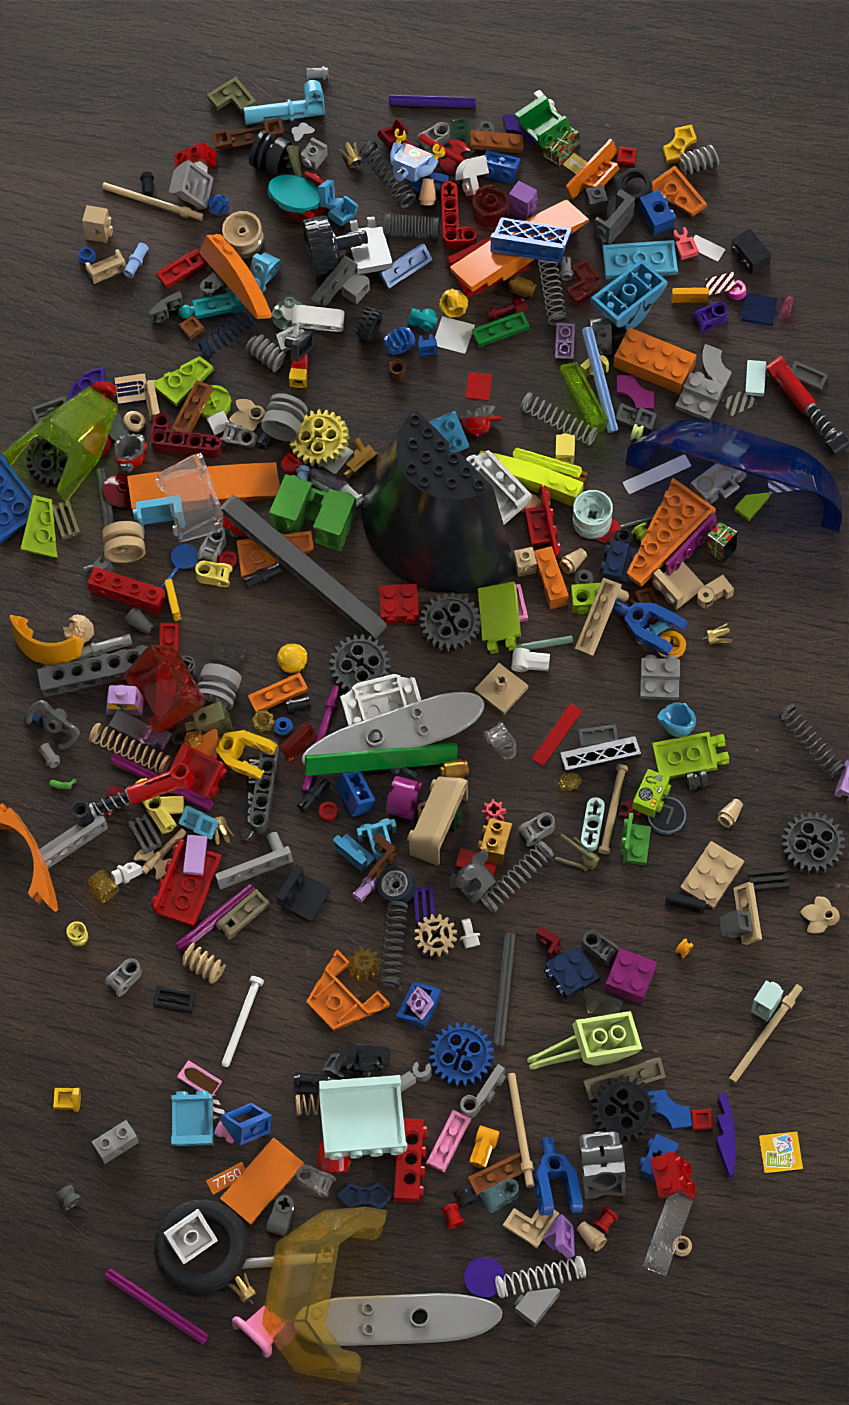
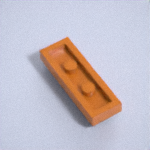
[248,672,308,714]

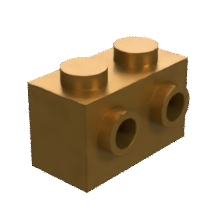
[477,818,512,866]

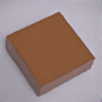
[178,315,204,340]

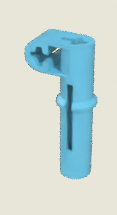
[243,80,325,125]

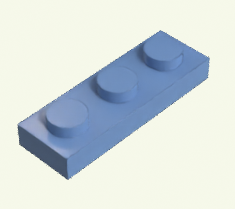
[378,244,432,288]

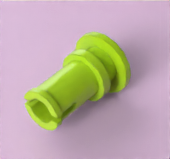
[631,523,648,542]

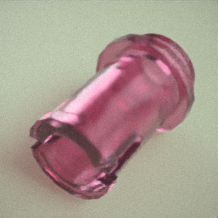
[779,294,796,319]

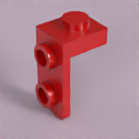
[174,142,217,169]

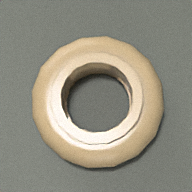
[123,411,146,432]

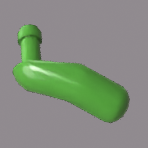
[49,779,76,790]

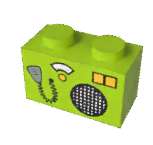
[632,769,671,818]

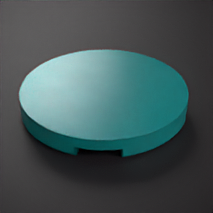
[268,175,320,213]

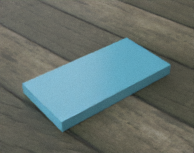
[602,240,678,280]

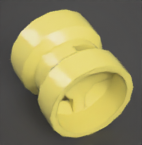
[67,921,88,946]

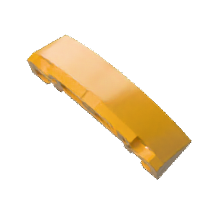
[9,615,86,666]

